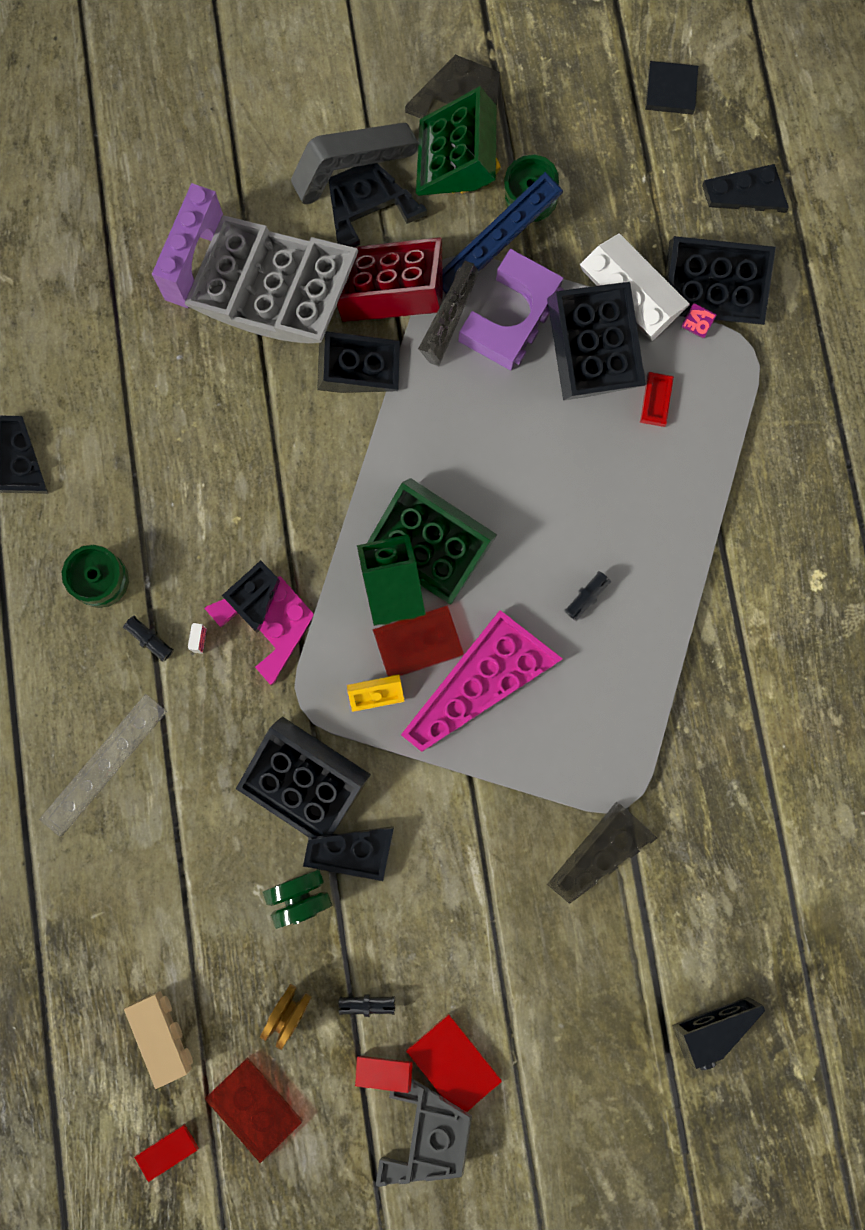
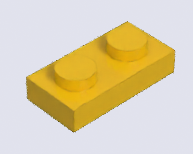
[347,675,405,712]

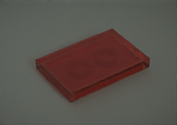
[372,605,464,677]
[204,1057,303,1163]

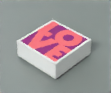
[188,623,207,654]

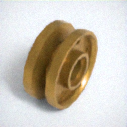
[260,984,312,1050]

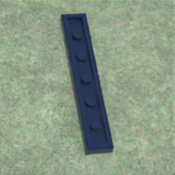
[442,172,563,299]

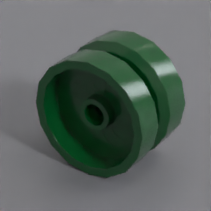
[504,154,559,222]
[61,544,129,608]
[262,869,332,929]

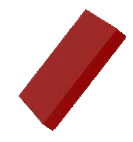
[406,1013,502,1112]

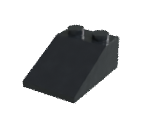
[317,331,400,393]
[672,997,765,1070]

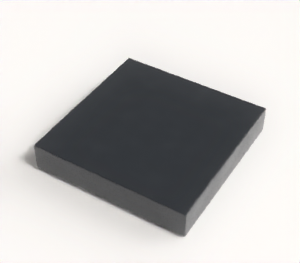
[645,61,699,115]

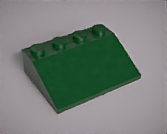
[416,86,497,196]
[367,478,497,605]

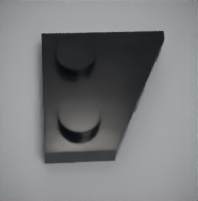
[221,560,280,633]

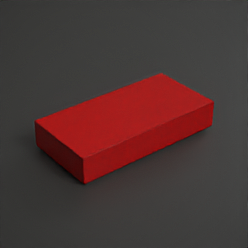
[640,372,674,427]
[355,1056,413,1093]
[134,1123,199,1182]

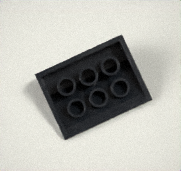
[665,236,776,325]
[547,282,646,401]
[236,716,371,838]

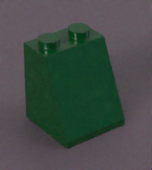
[357,535,426,626]

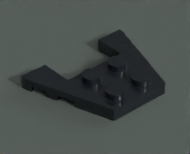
[328,163,427,248]

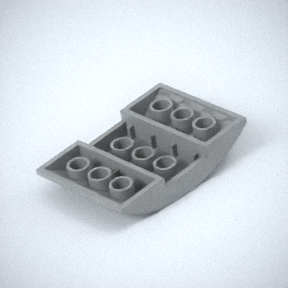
[185,215,358,343]

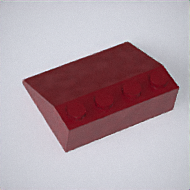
[337,237,443,322]

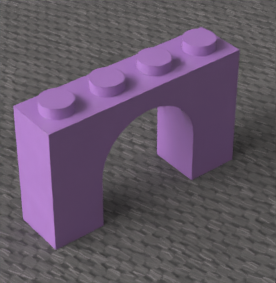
[152,183,223,308]
[458,249,564,371]

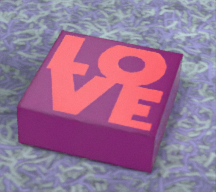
[681,303,716,339]

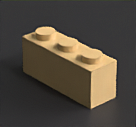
[124,991,193,1089]

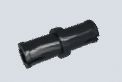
[564,571,611,621]
[123,615,174,662]
[339,994,395,1017]

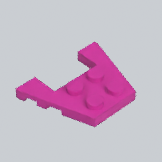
[204,576,314,686]

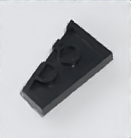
[702,164,789,213]
[0,415,48,494]
[303,826,394,881]

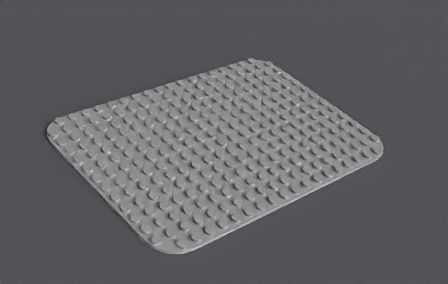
[294,255,760,814]

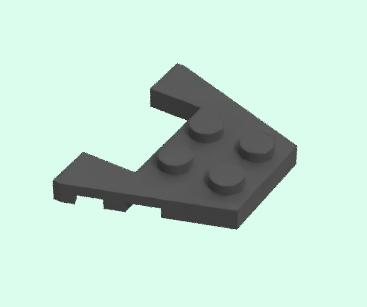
[376,1079,472,1187]

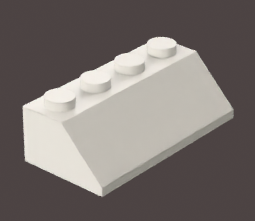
[580,233,690,341]

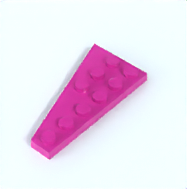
[401,610,563,752]

